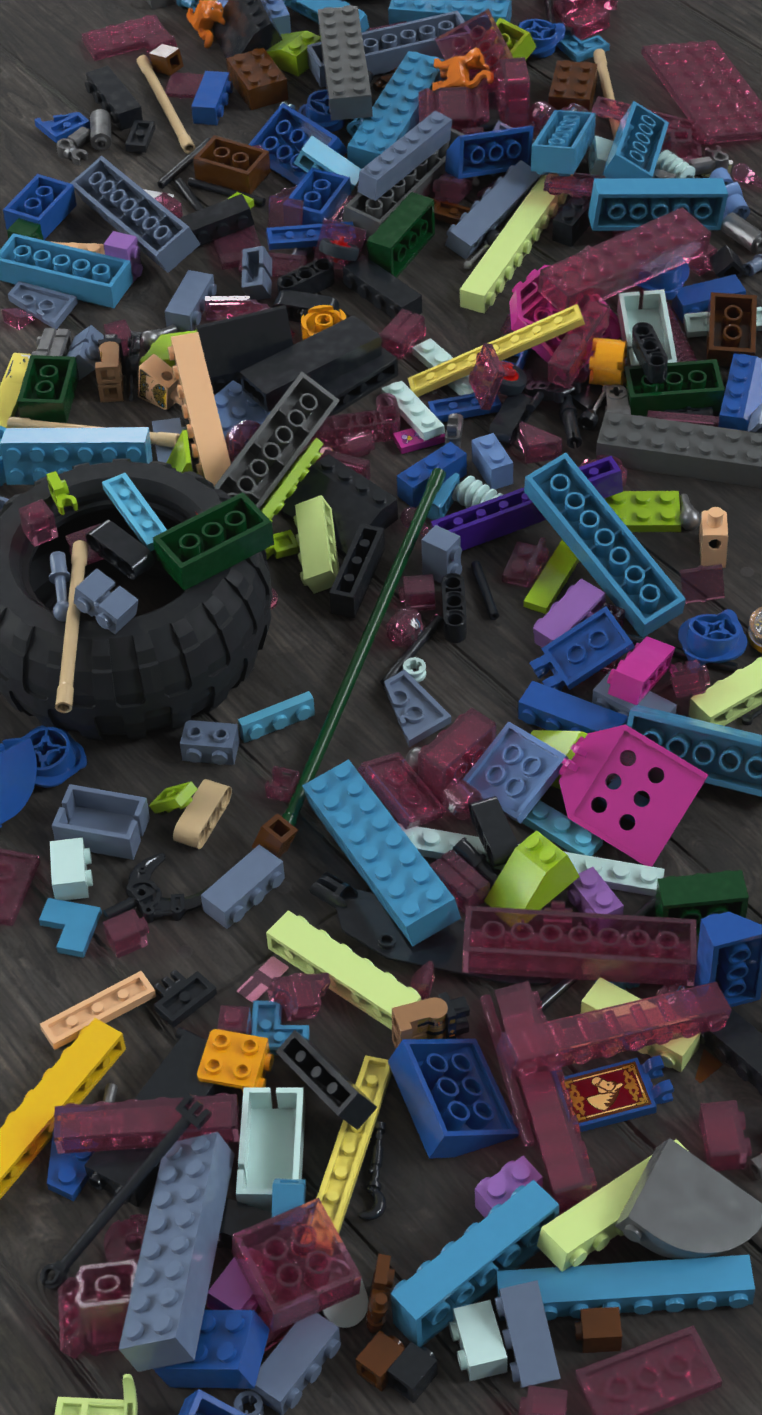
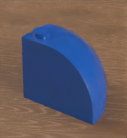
[0,737,37,828]

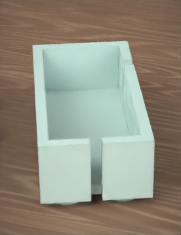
[617,289,677,366]
[236,1087,306,1213]

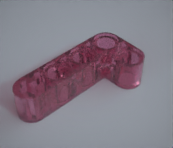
[310,393,401,449]

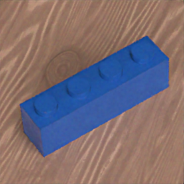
[518,681,628,733]

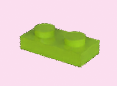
[149,781,198,814]

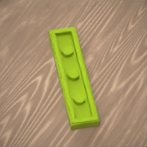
[524,540,579,614]

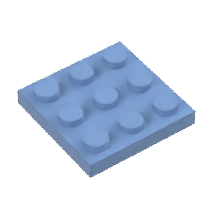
[214,381,271,453]
[460,722,569,824]

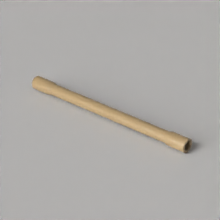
[593,49,620,141]
[137,55,195,154]
[7,417,180,447]
[55,540,89,713]

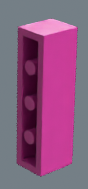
[607,636,675,705]

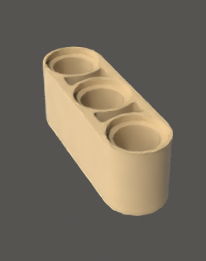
[173,779,232,849]

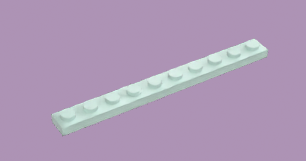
[398,823,665,896]

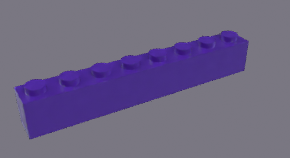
[431,456,623,551]

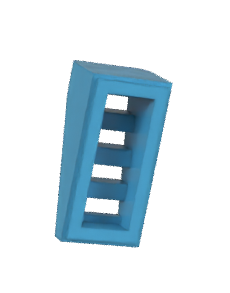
[427,473,460,521]

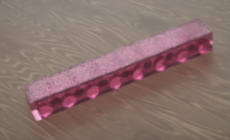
[496,982,732,1079]

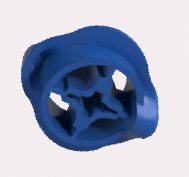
[519,19,565,58]
[298,90,346,132]
[629,242,689,300]
[678,609,747,668]
[21,725,87,788]

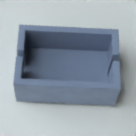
[52,784,150,860]

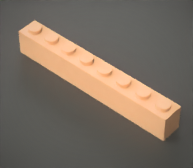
[168,332,231,486]

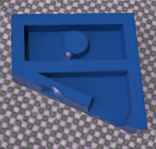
[34,112,90,144]
[47,1126,99,1201]

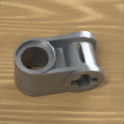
[605,384,631,415]

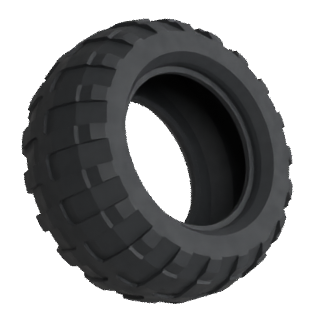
[0,458,272,740]

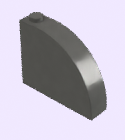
[615,1138,762,1260]

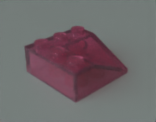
[232,1198,362,1332]

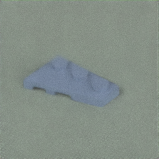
[8,281,78,330]
[384,670,451,747]

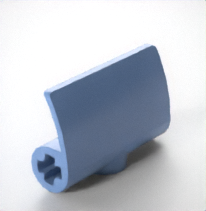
[710,167,750,221]

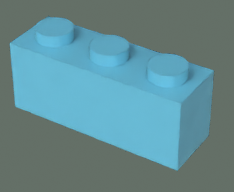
[294,136,361,192]

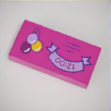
[393,428,445,454]

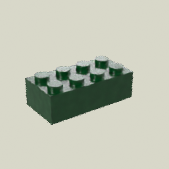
[366,192,435,278]
[623,359,725,417]
[153,492,274,591]

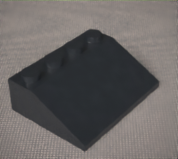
[212,0,283,61]
[196,305,293,395]
[279,454,398,557]

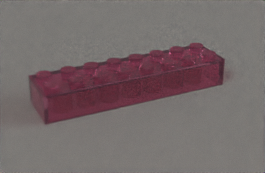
[537,207,711,312]
[462,906,697,986]
[495,981,598,1216]

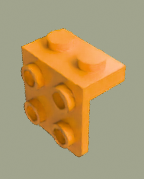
[197,1029,274,1093]

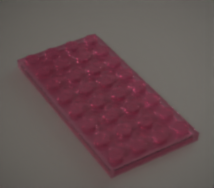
[641,40,762,144]

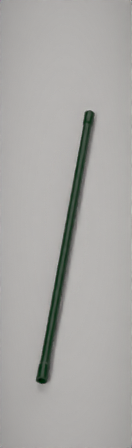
[282,468,446,827]

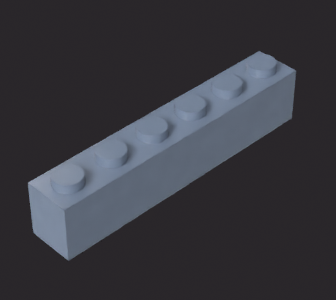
[358,111,452,201]
[445,160,541,260]

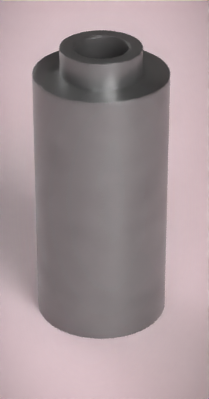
[90,109,111,151]
[721,213,762,253]

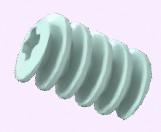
[654,150,695,178]
[452,475,504,508]

